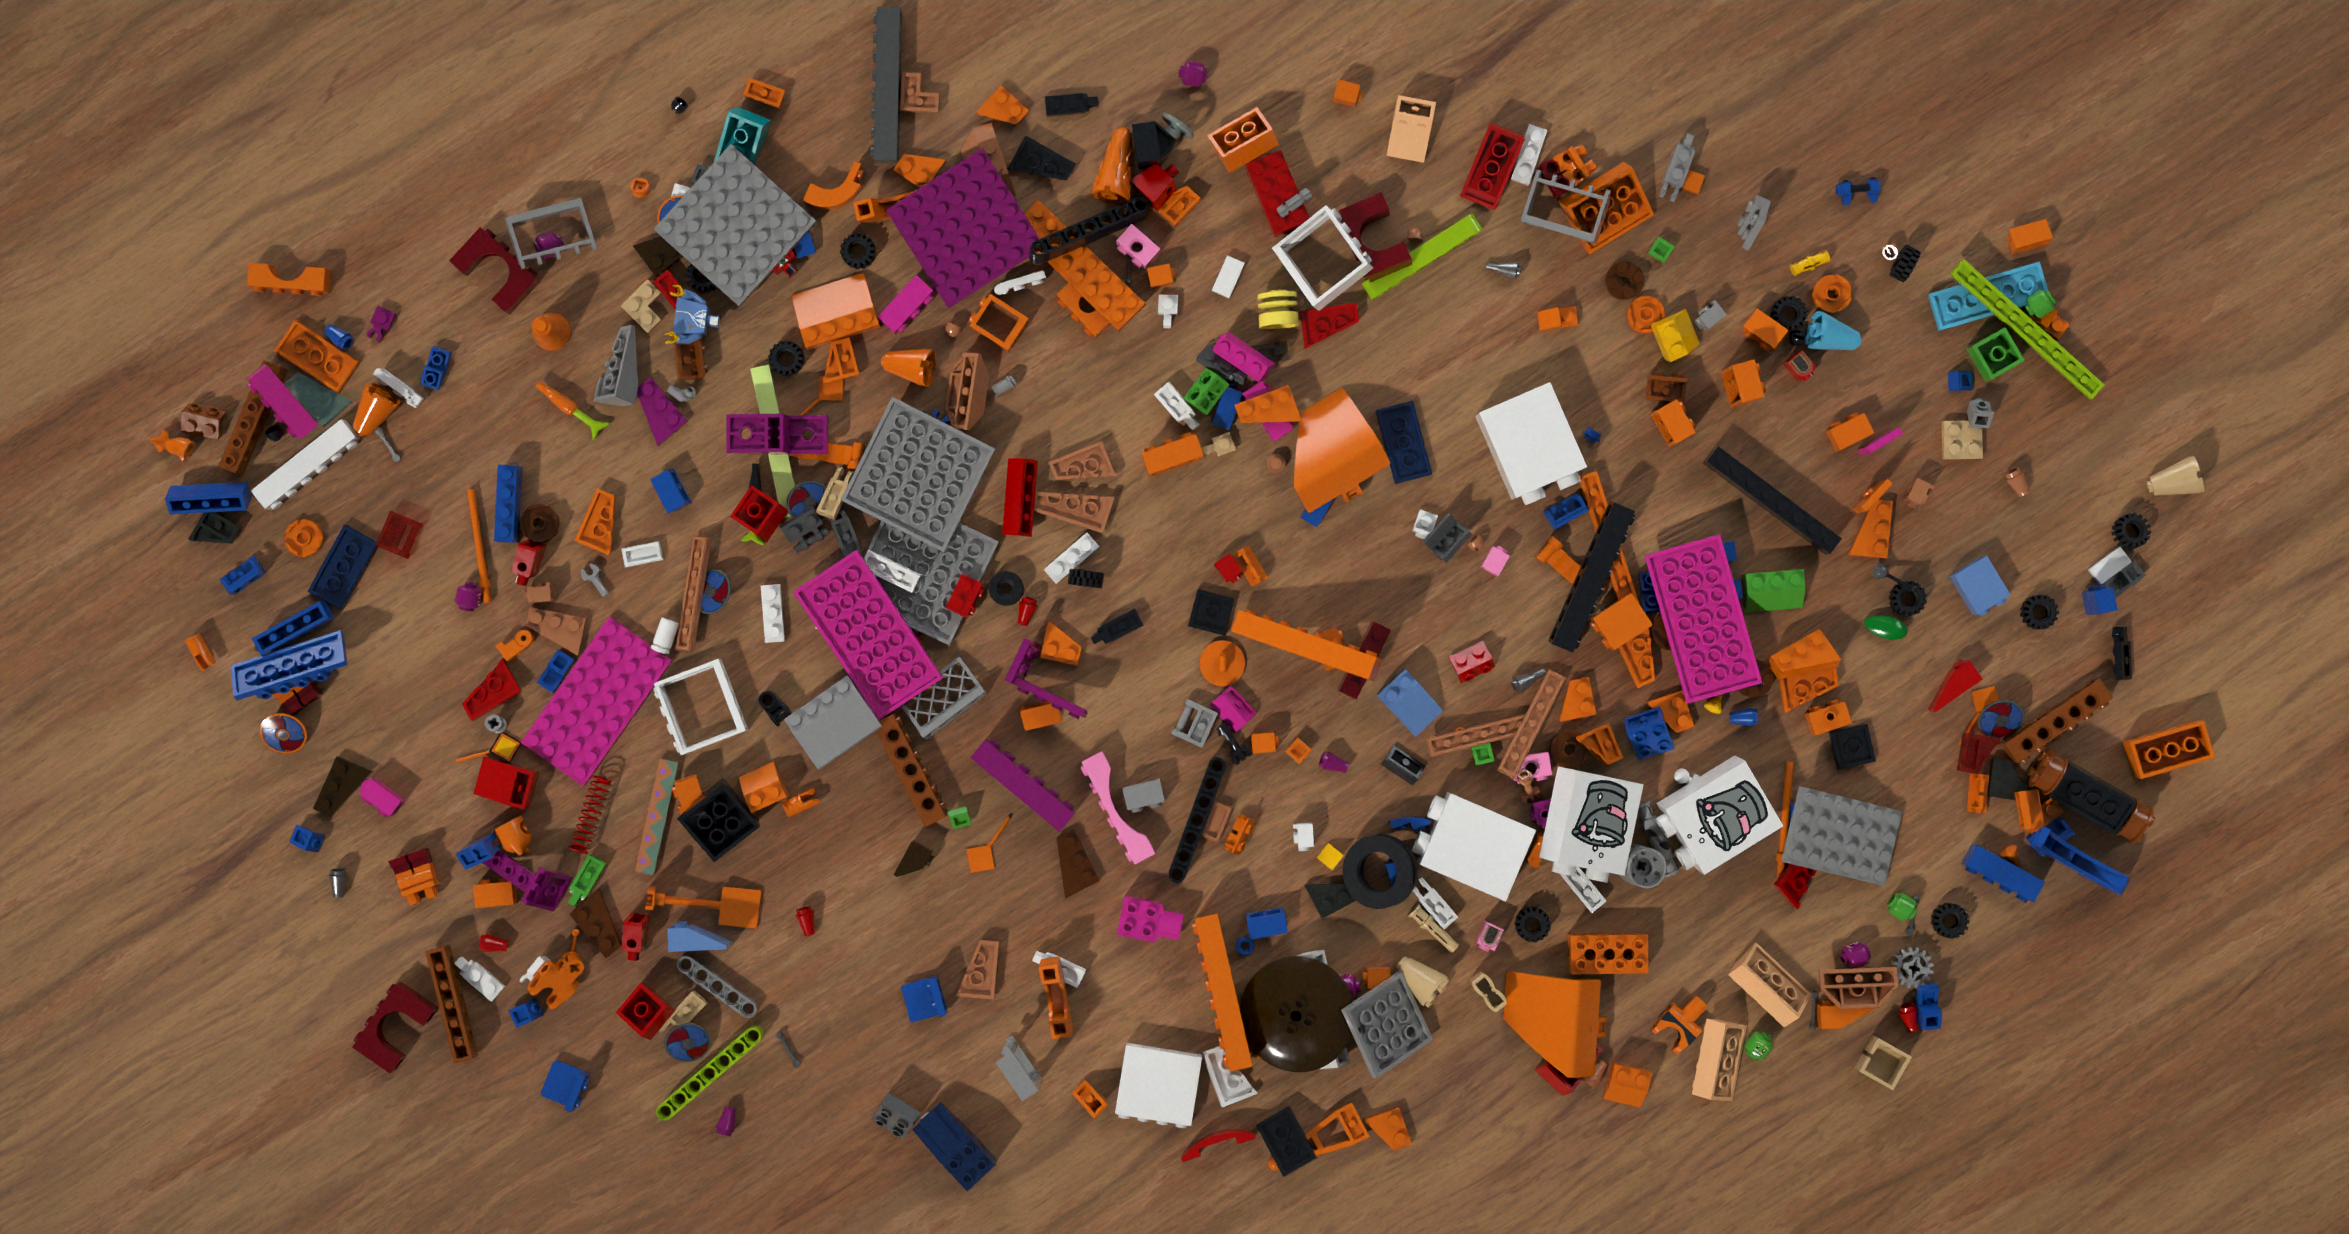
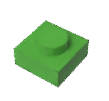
[1647,236,1675,264]
[1471,743,1495,766]
[948,806,972,829]

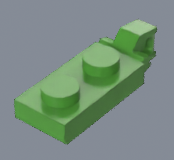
[568,854,607,907]

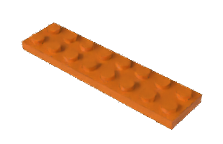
[1025,200,1146,332]

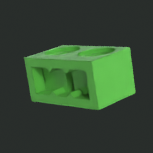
[1183,368,1230,415]

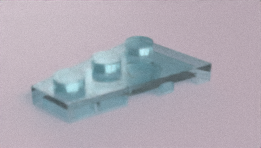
[284,372,353,428]

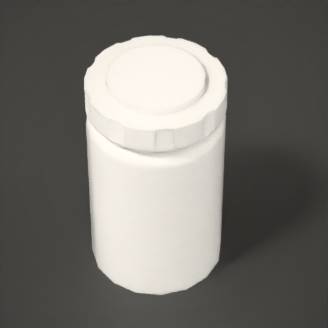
[651,617,680,654]

